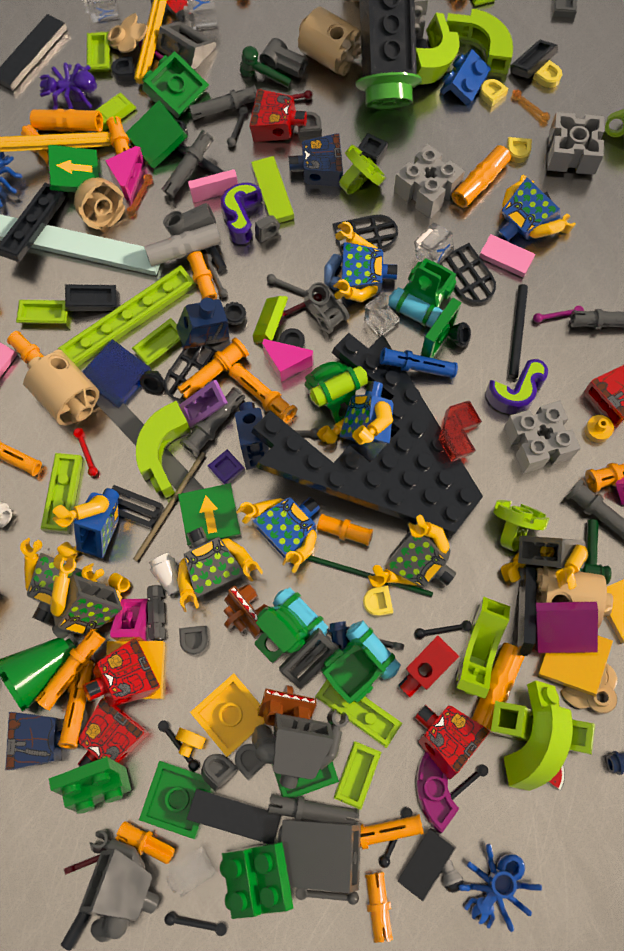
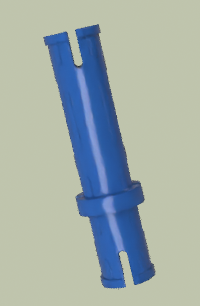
[379,347,458,379]

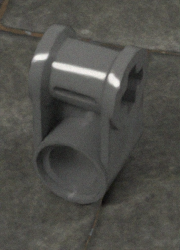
[304,282,350,333]

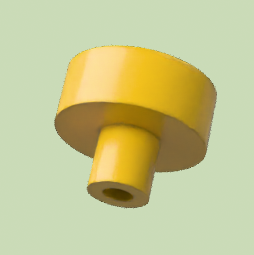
[584,415,614,443]
[175,727,206,758]

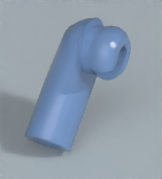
[324,254,343,290]

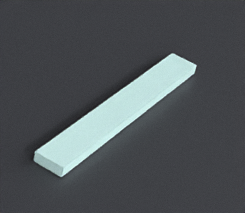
[0,214,160,276]

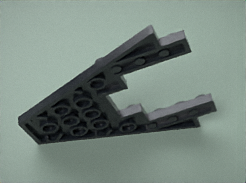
[251,333,483,537]

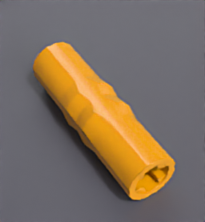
[30,109,103,132]
[451,145,511,208]
[471,643,525,733]

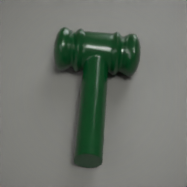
[240,46,292,88]
[579,519,612,584]

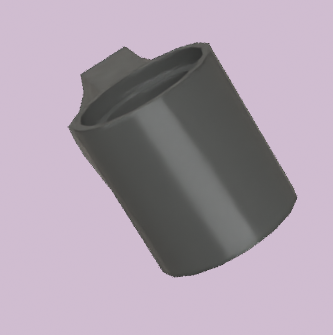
[259,38,308,78]
[163,203,216,236]

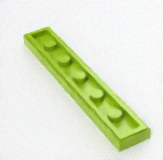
[58,265,196,367]

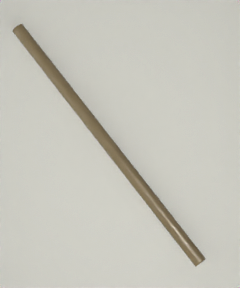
[133,452,206,561]

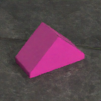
[105,146,144,201]
[262,339,314,382]
[110,598,149,641]

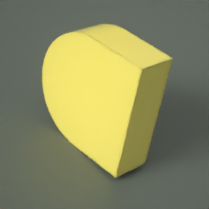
[533,60,562,88]
[479,79,508,107]
[506,137,532,163]
[363,586,393,617]

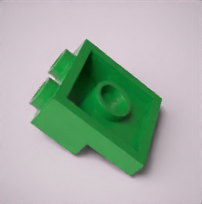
[142,51,209,118]
[49,757,131,814]
[220,842,294,919]

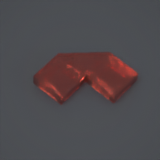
[439,400,482,462]

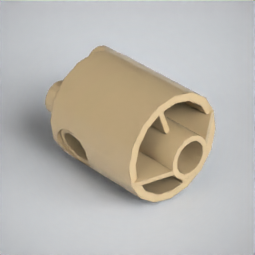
[298,6,361,76]
[23,349,99,426]
[536,566,613,629]

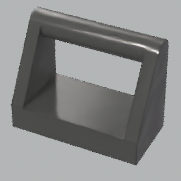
[156,21,216,69]

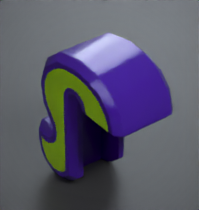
[221,182,262,244]
[486,359,548,414]

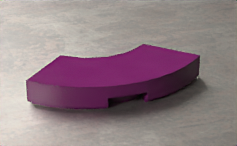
[416,751,459,834]

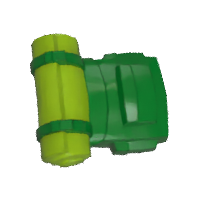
[304,361,368,424]

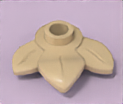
[108,13,148,53]
[561,663,617,714]

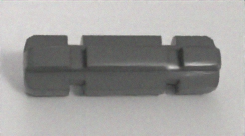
[147,585,165,640]

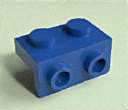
[440,49,491,105]

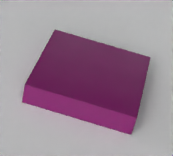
[536,601,598,653]

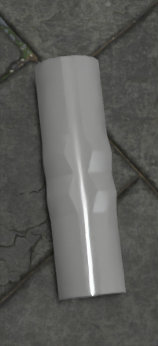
[144,223,221,267]

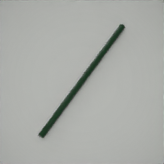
[306,555,433,597]

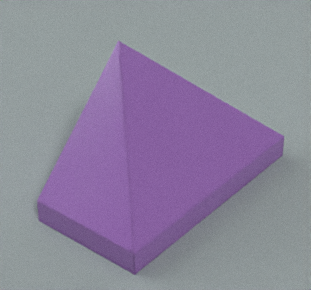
[179,380,228,428]

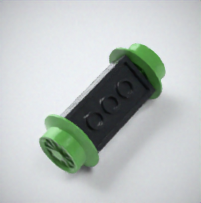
[356,0,422,109]

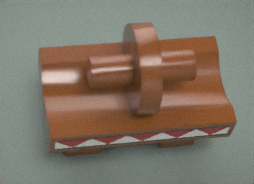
[224,584,268,638]
[258,685,316,726]

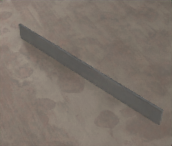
[83,368,204,494]

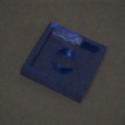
[82,339,152,408]

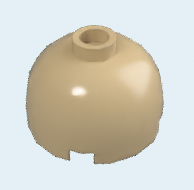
[74,178,125,229]

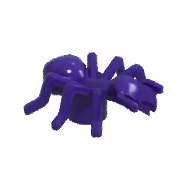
[40,63,97,110]

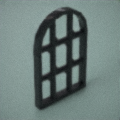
[332,215,398,259]
[436,243,496,305]
[164,345,217,403]

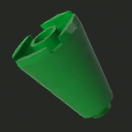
[0,638,76,712]

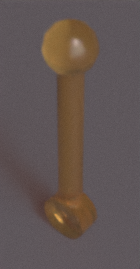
[512,89,550,122]
[127,174,153,216]

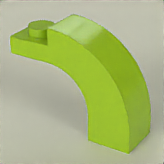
[447,9,513,74]
[416,13,459,84]
[136,401,191,498]
[456,597,510,699]
[504,680,573,791]
[491,701,595,755]

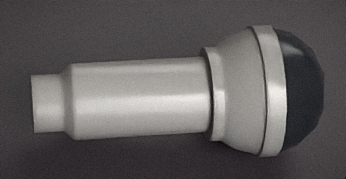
[442,858,463,893]

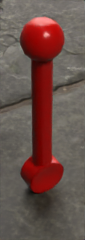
[73,428,98,477]

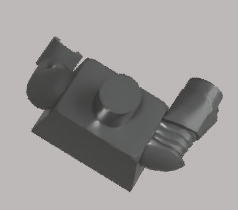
[252,709,348,789]
[78,830,159,942]

